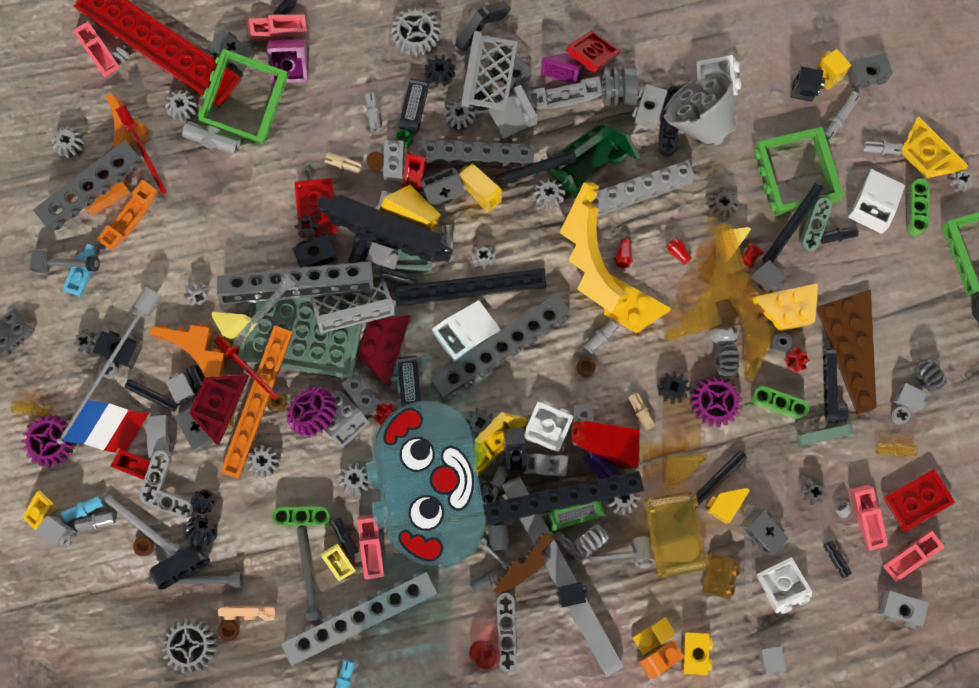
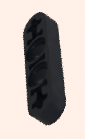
[659,86,680,157]

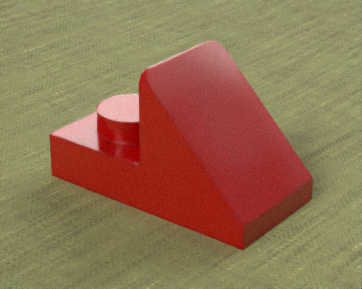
[402,153,427,193]
[110,448,150,480]

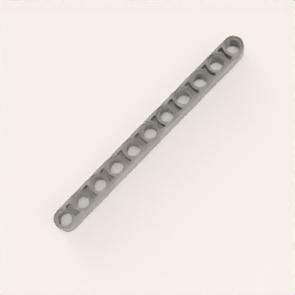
[502,476,624,677]

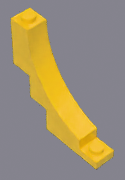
[560,183,629,313]

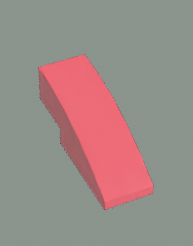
[247,15,307,42]
[73,21,120,77]
[849,485,888,551]
[357,514,385,579]
[883,529,945,582]

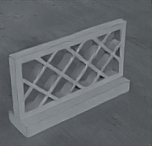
[462,31,518,111]
[310,273,395,334]

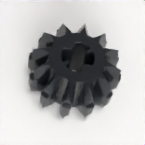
[425,55,455,87]
[657,371,690,405]
[184,514,218,548]

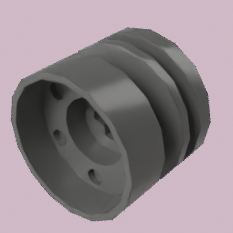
[600,65,638,106]

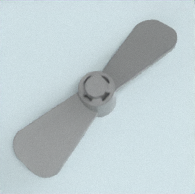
[588,535,698,568]

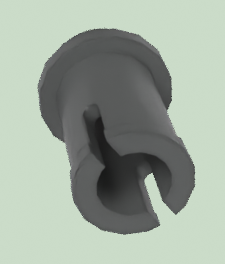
[469,572,496,593]

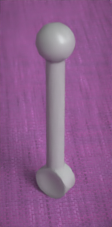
[479,538,509,570]

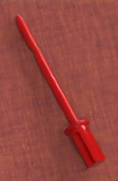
[115,105,167,195]
[214,335,277,400]

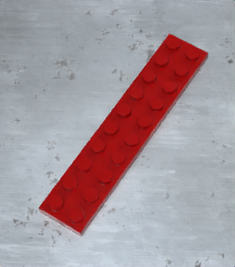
[74,0,242,108]

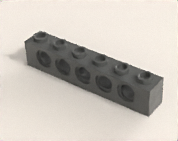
[33,140,143,232]
[421,140,534,169]

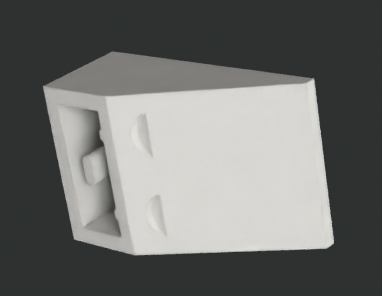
[848,169,905,234]
[432,301,501,362]

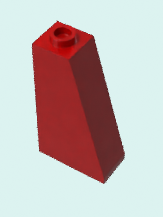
[572,421,640,469]

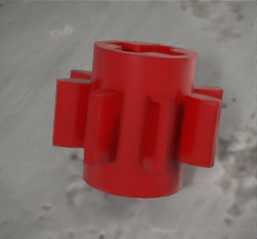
[784,348,810,373]
[373,403,398,427]

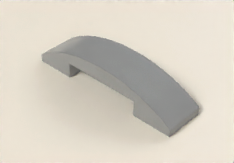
[527,76,602,110]

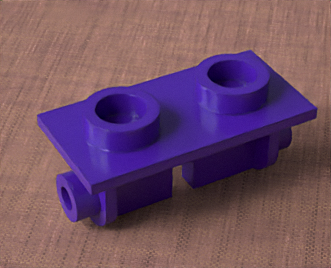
[583,452,621,479]

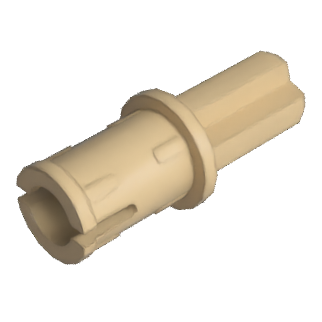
[325,152,362,174]
[629,393,656,431]

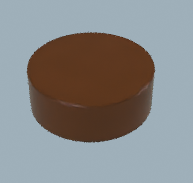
[366,151,384,171]
[576,357,596,377]
[133,536,155,556]
[218,621,239,641]

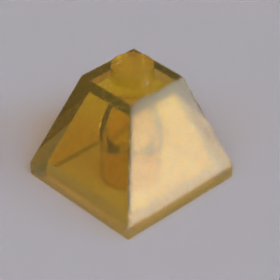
[662,455,707,486]

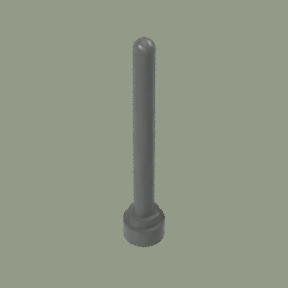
[297,526,322,622]
[147,572,243,588]

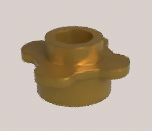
[267,393,288,412]

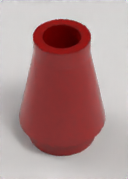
[665,237,692,265]
[614,239,633,268]

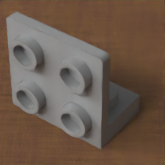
[488,85,538,139]
[324,391,370,449]

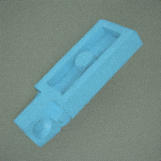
[62,244,98,297]

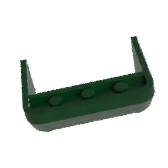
[550,123,640,198]

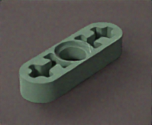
[800,197,832,251]
[797,424,854,446]

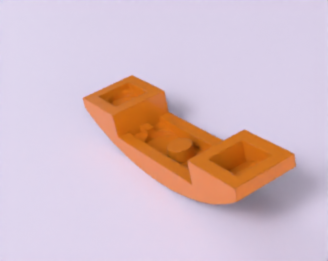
[96,179,158,251]

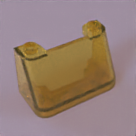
[644,491,710,578]

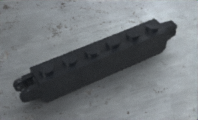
[317,195,453,263]

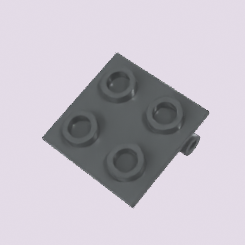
[0,308,34,356]

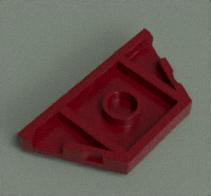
[358,315,411,386]
[189,374,249,445]

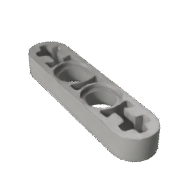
[497,593,517,672]

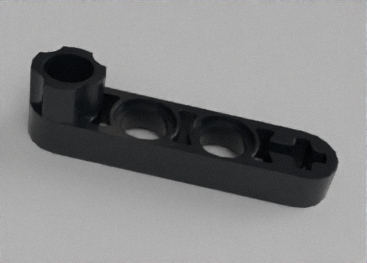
[823,348,848,423]

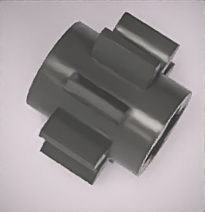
[73,330,98,355]
[801,480,827,505]

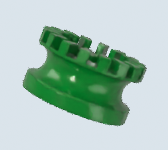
[396,129,413,148]

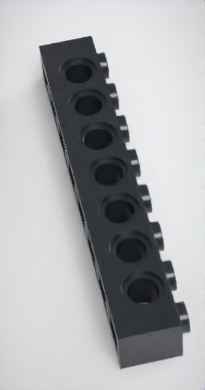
[483,471,644,525]

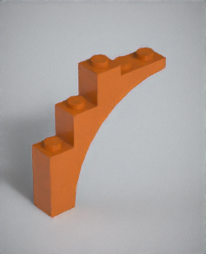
[85,93,151,216]
[149,323,237,427]

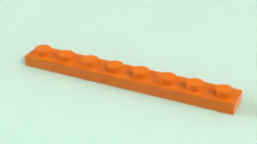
[220,325,294,479]

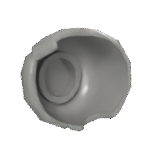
[709,327,740,345]

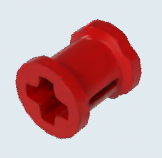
[739,243,763,268]

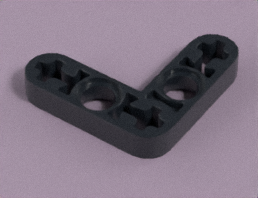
[455,1,511,52]

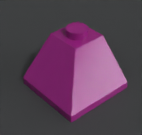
[541,53,582,84]

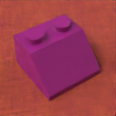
[267,39,308,83]

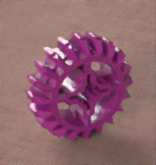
[690,375,743,428]
[285,386,338,438]
[22,414,75,467]

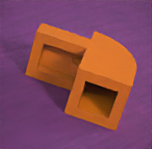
[637,640,684,679]

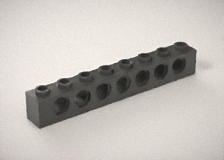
[217,262,374,306]
[430,293,571,399]

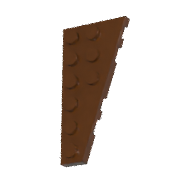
[816,289,877,415]

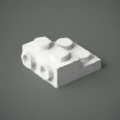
[696,55,741,96]
[524,401,574,453]
[757,557,812,614]

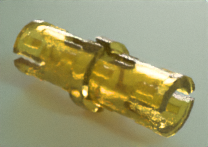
[11,400,53,417]
[875,442,918,457]

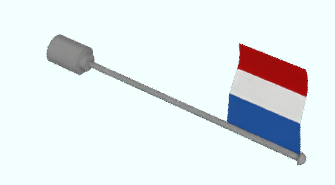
[57,287,162,453]

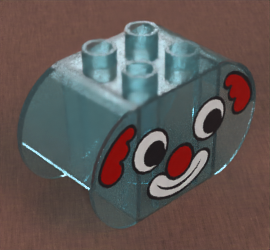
[366,401,485,568]

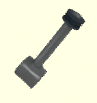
[29,250,100,273]

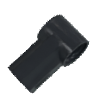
[348,233,376,263]

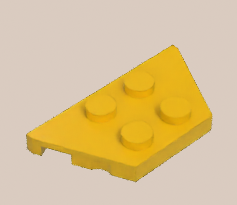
[901,117,968,178]
[603,275,671,333]
[752,284,818,331]
[474,412,529,476]

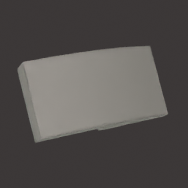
[147,415,170,458]

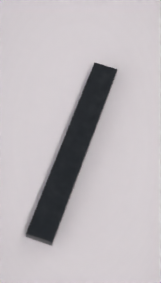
[394,268,547,307]

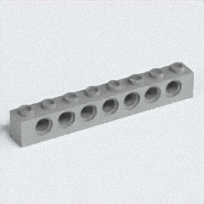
[281,571,438,666]

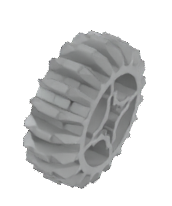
[391,7,441,57]
[161,618,217,673]

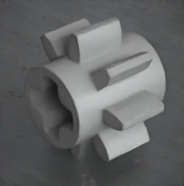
[949,169,974,193]
[472,244,495,269]
[184,281,209,305]

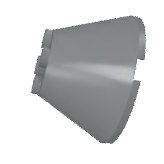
[664,72,737,145]

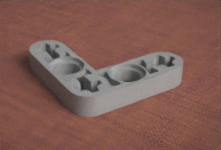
[140,449,195,518]

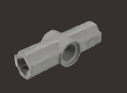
[182,121,241,154]

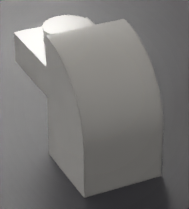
[524,454,568,478]

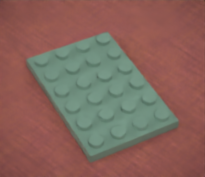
[239,297,365,379]

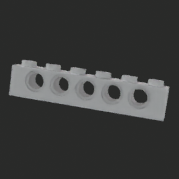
[592,160,695,217]

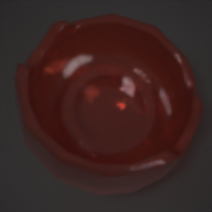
[469,639,501,671]

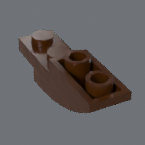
[493,531,556,594]

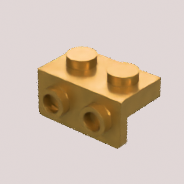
[702,553,741,600]

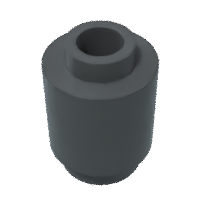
[769,333,792,355]
[488,522,510,551]

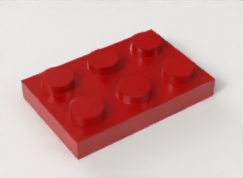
[566,30,620,72]
[294,178,338,238]
[883,468,956,532]

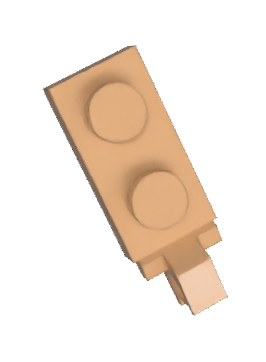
[218,606,276,621]

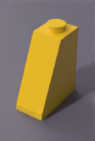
[459,163,502,213]
[379,185,441,231]

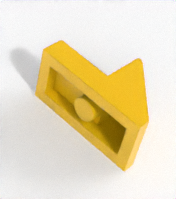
[22,490,59,530]
[632,617,676,655]

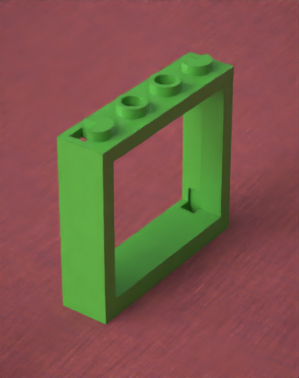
[198,49,289,145]
[754,127,844,217]
[941,212,979,296]

